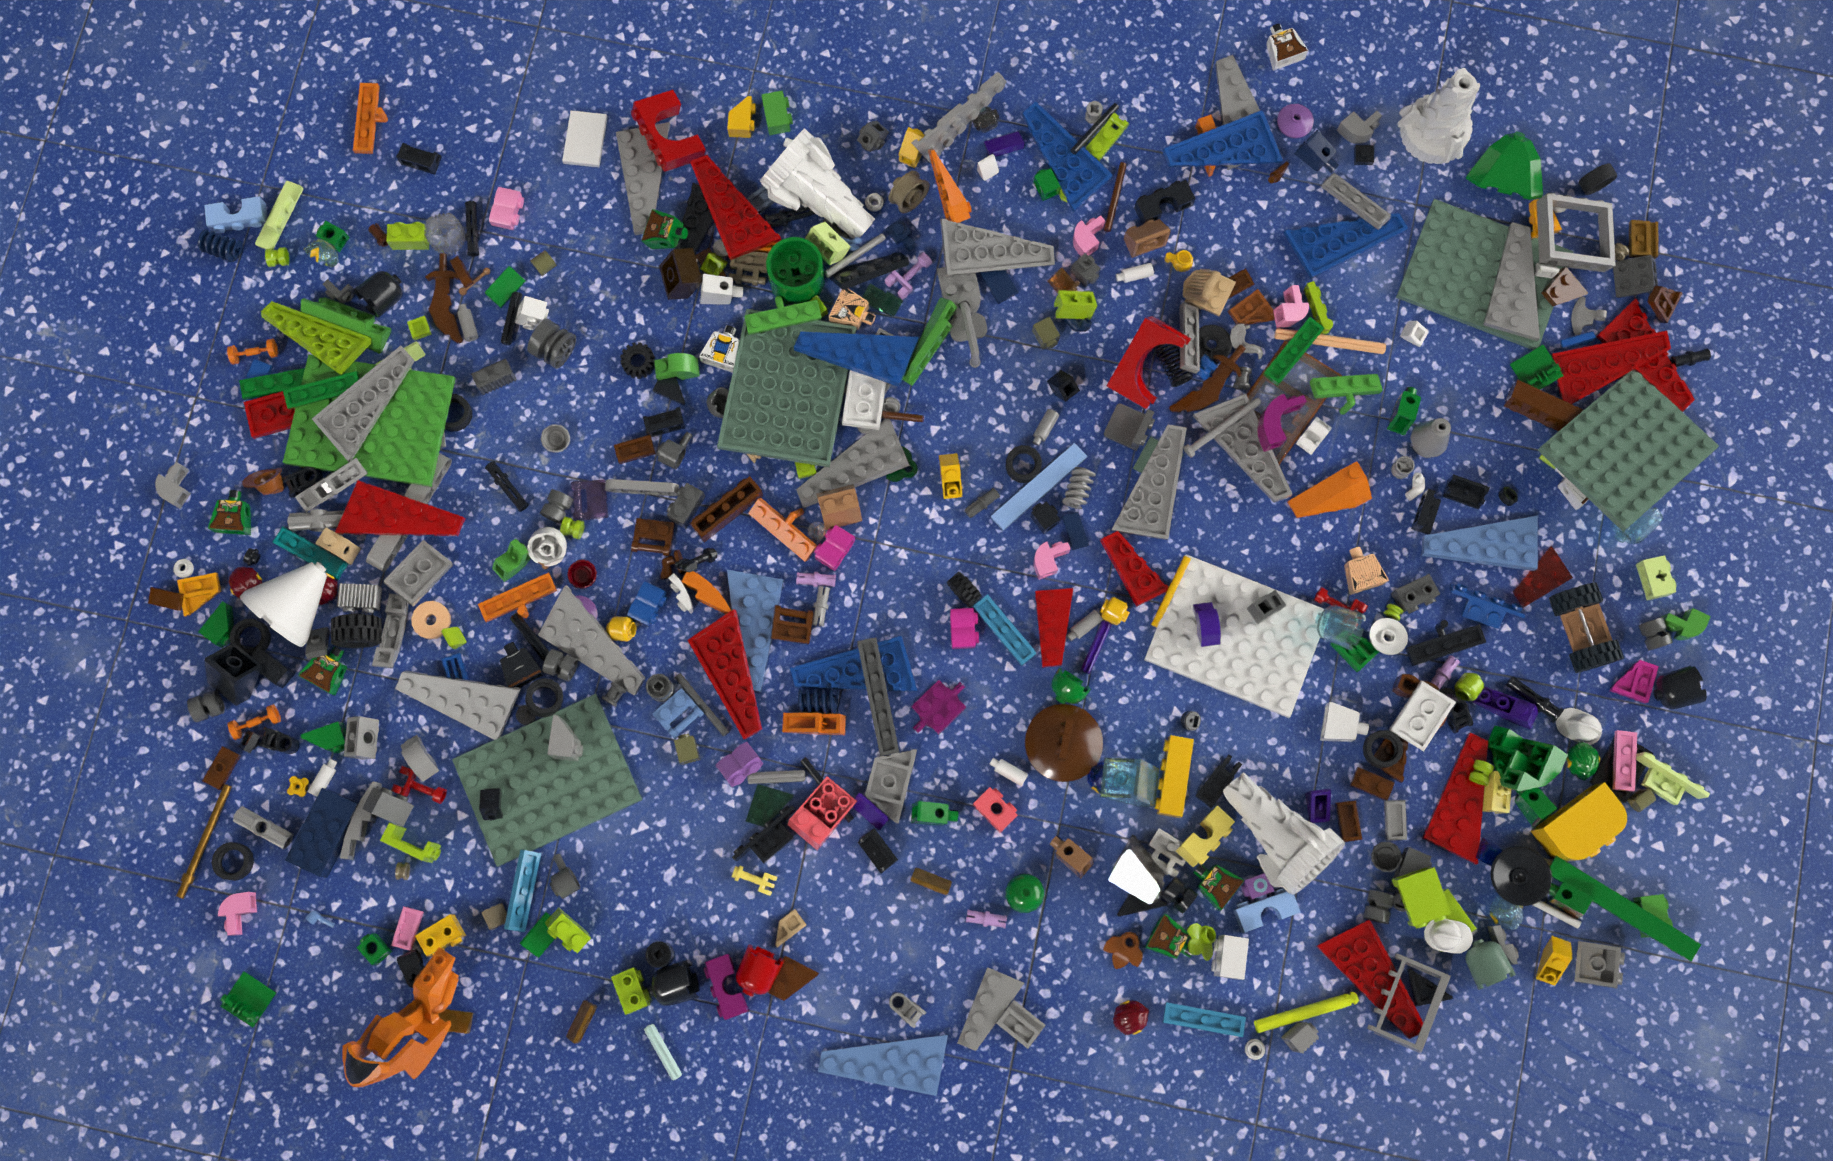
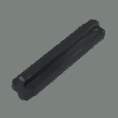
[501,291,523,345]
[510,613,549,661]

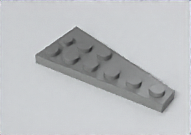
[1215,55,1278,170]
[912,72,1007,164]
[616,122,670,235]
[312,346,415,462]
[1193,394,1292,503]
[538,585,646,695]

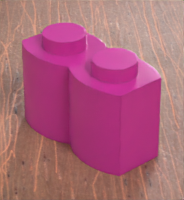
[814,525,855,571]
[950,608,979,649]

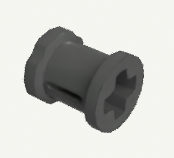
[1233,367,1252,390]
[602,682,627,707]

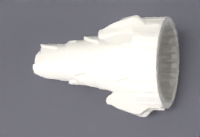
[1397,68,1480,164]
[760,128,875,238]
[1223,772,1345,895]

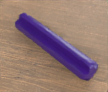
[1081,620,1112,674]

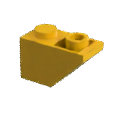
[727,96,756,138]
[899,127,925,168]
[939,453,962,499]
[1536,936,1572,986]

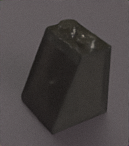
[1108,834,1165,905]

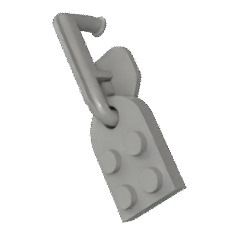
[937,267,987,368]

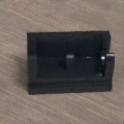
[396,143,442,175]
[643,407,685,437]
[1442,474,1490,509]
[858,828,898,874]

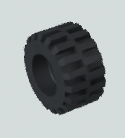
[331,614,382,648]

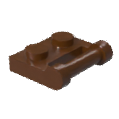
[631,518,675,556]
[770,605,813,645]

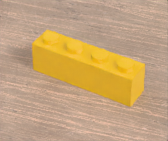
[1154,735,1194,818]

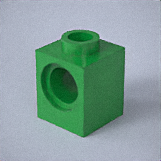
[1033,168,1061,201]
[315,220,349,253]
[356,934,393,965]

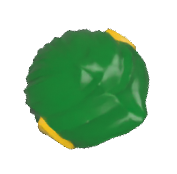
[1566,742,1600,781]

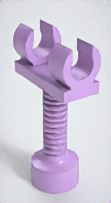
[884,252,933,300]

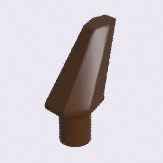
[1268,161,1289,183]

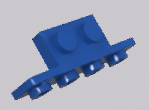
[1449,583,1526,629]

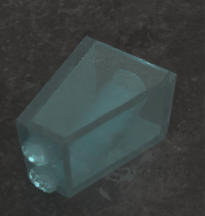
[1100,758,1159,807]

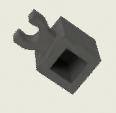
[1070,253,1101,287]

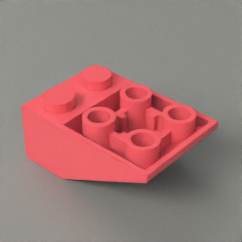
[787,776,857,850]

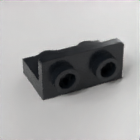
[1411,489,1441,535]

